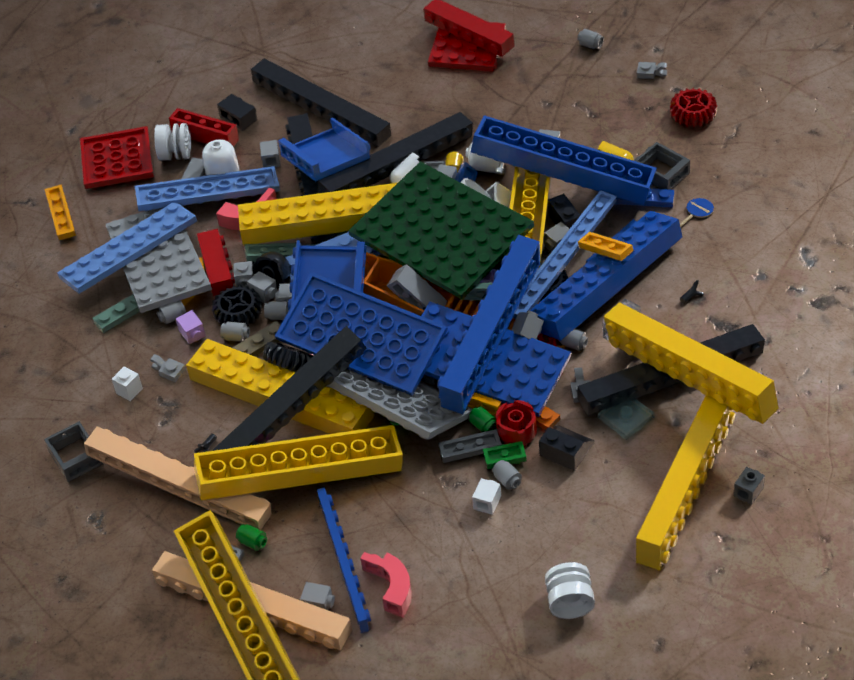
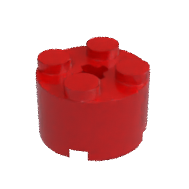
[496,400,537,447]

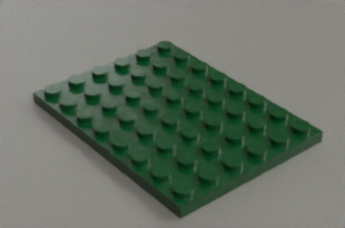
[348,161,534,300]

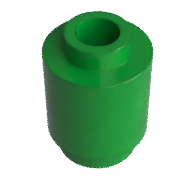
[469,407,497,433]
[236,524,267,551]

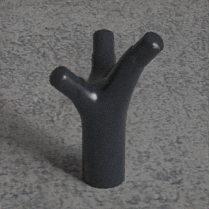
[680,280,704,304]
[194,434,217,453]

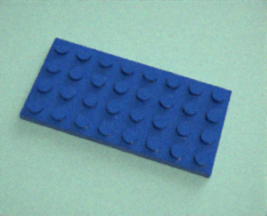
[275,272,448,396]
[421,301,571,417]

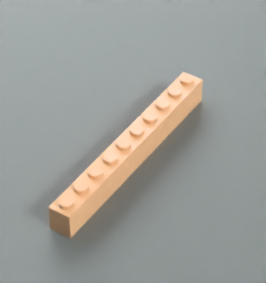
[84,426,272,530]
[152,551,352,651]

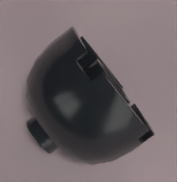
[253,251,291,289]

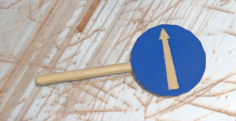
[680,198,714,227]

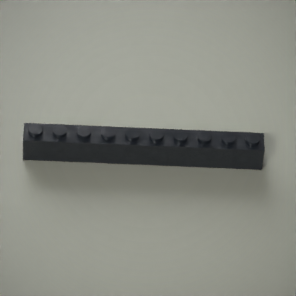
[251,58,392,147]
[318,112,473,193]
[285,113,337,245]
[577,324,765,415]
[212,326,367,451]

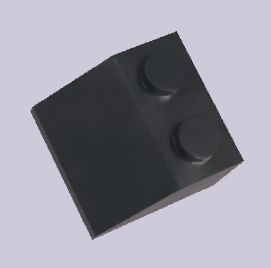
[539,425,594,471]

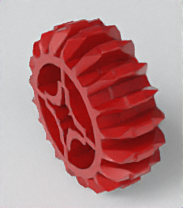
[670,88,717,127]

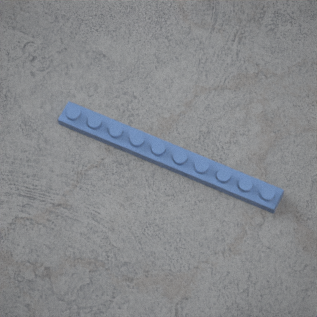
[513,190,616,319]

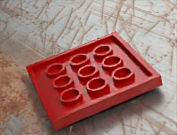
[428,22,506,72]
[80,126,154,189]

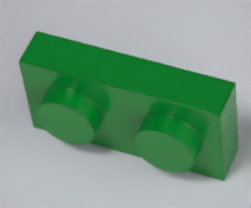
[483,441,527,469]

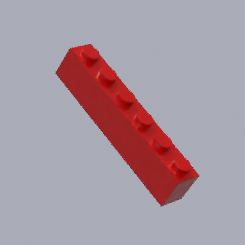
[423,0,515,57]

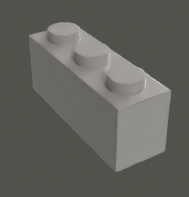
[387,264,447,310]

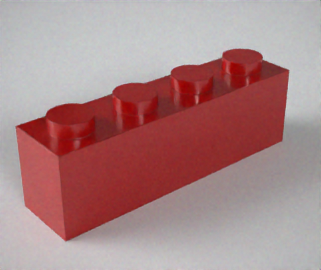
[169,108,239,147]
[197,229,235,296]

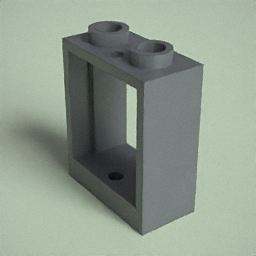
[634,142,690,190]
[44,421,104,482]

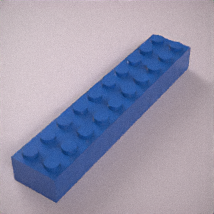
[471,115,657,205]
[530,211,682,341]
[437,235,540,415]

